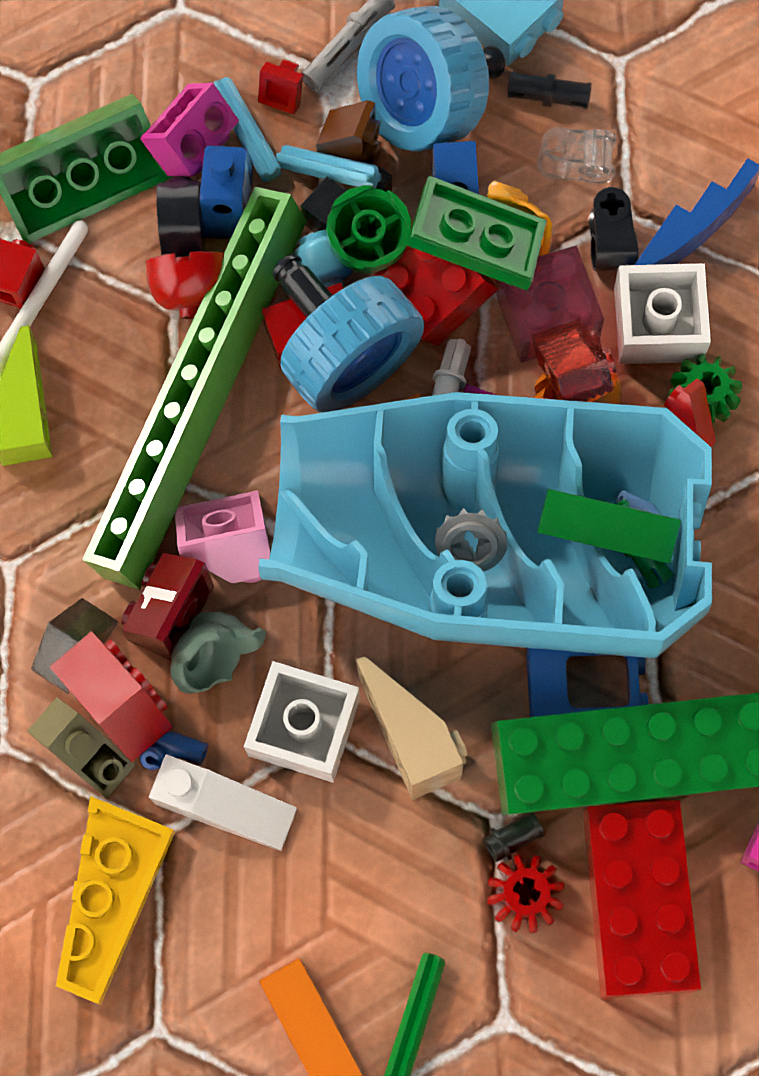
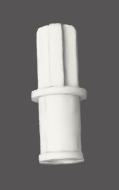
[432,338,471,396]

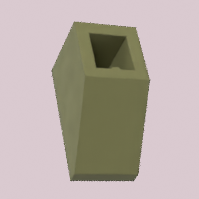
[27,697,136,799]

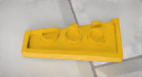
[56,796,175,1005]

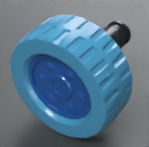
[357,6,506,152]
[272,254,424,413]

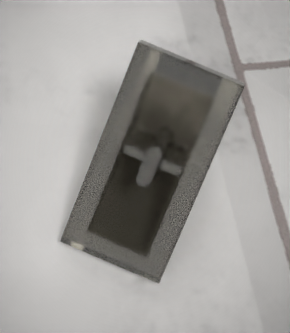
[31,598,119,694]

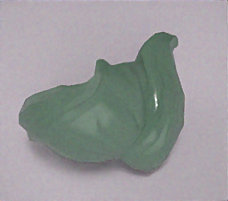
[170,611,266,694]

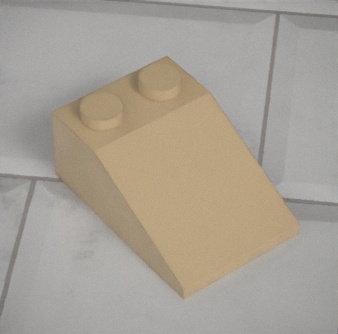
[356,656,467,800]

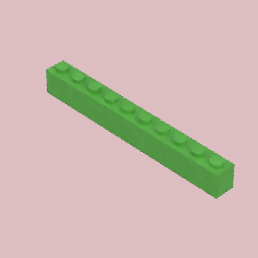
[82,187,307,590]

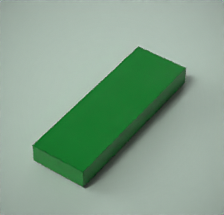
[537,488,681,564]

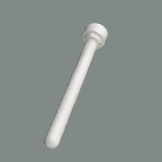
[0,221,88,379]

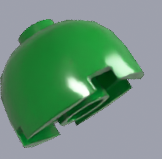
[326,185,411,274]

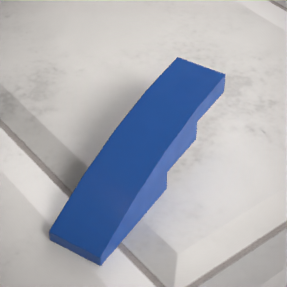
[635,158,759,265]

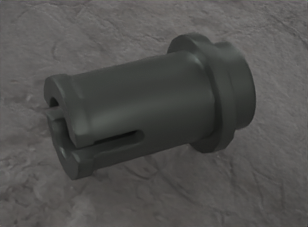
[483,812,545,862]

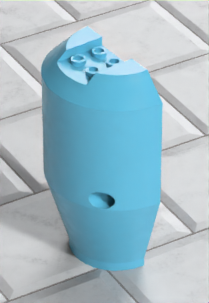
[258,392,712,658]

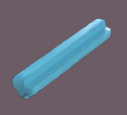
[214,77,281,182]
[276,145,382,189]

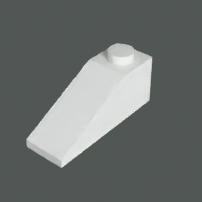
[149,755,297,851]

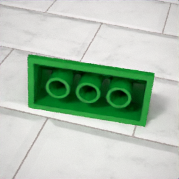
[0,94,173,243]

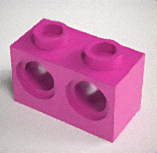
[140,83,239,177]

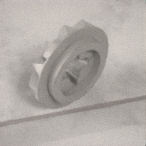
[435,508,507,572]

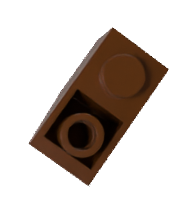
[316,100,382,165]

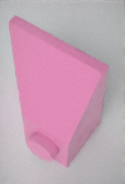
[175,490,271,584]

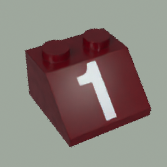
[121,553,214,661]

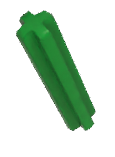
[384,953,445,1076]

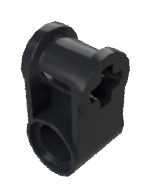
[588,187,638,271]

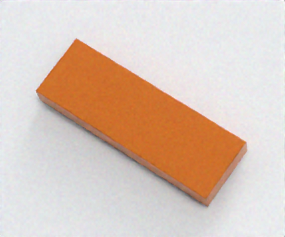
[259,958,363,1076]

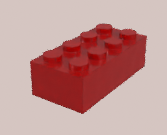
[583,800,701,999]

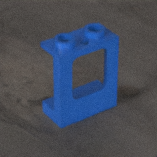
[526,648,649,717]

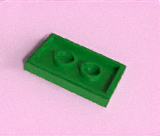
[407,175,547,291]

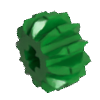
[668,353,742,424]

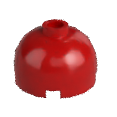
[146,251,224,319]

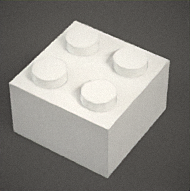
[614,263,711,364]
[244,661,361,783]

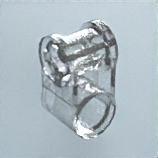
[537,127,617,184]

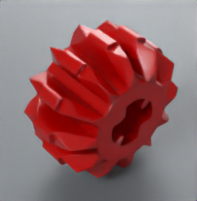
[487,854,565,934]

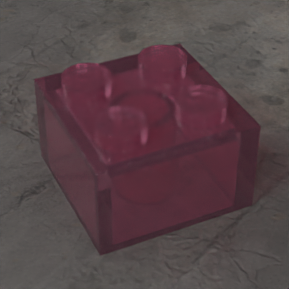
[495,245,604,363]

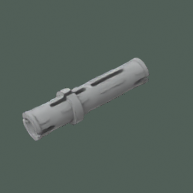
[301,0,395,92]

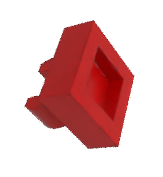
[257,59,303,115]

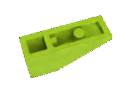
[0,325,53,466]

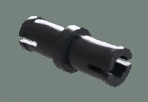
[508,71,592,109]

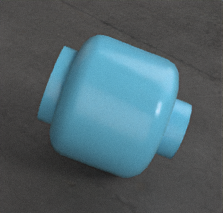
[293,230,353,288]

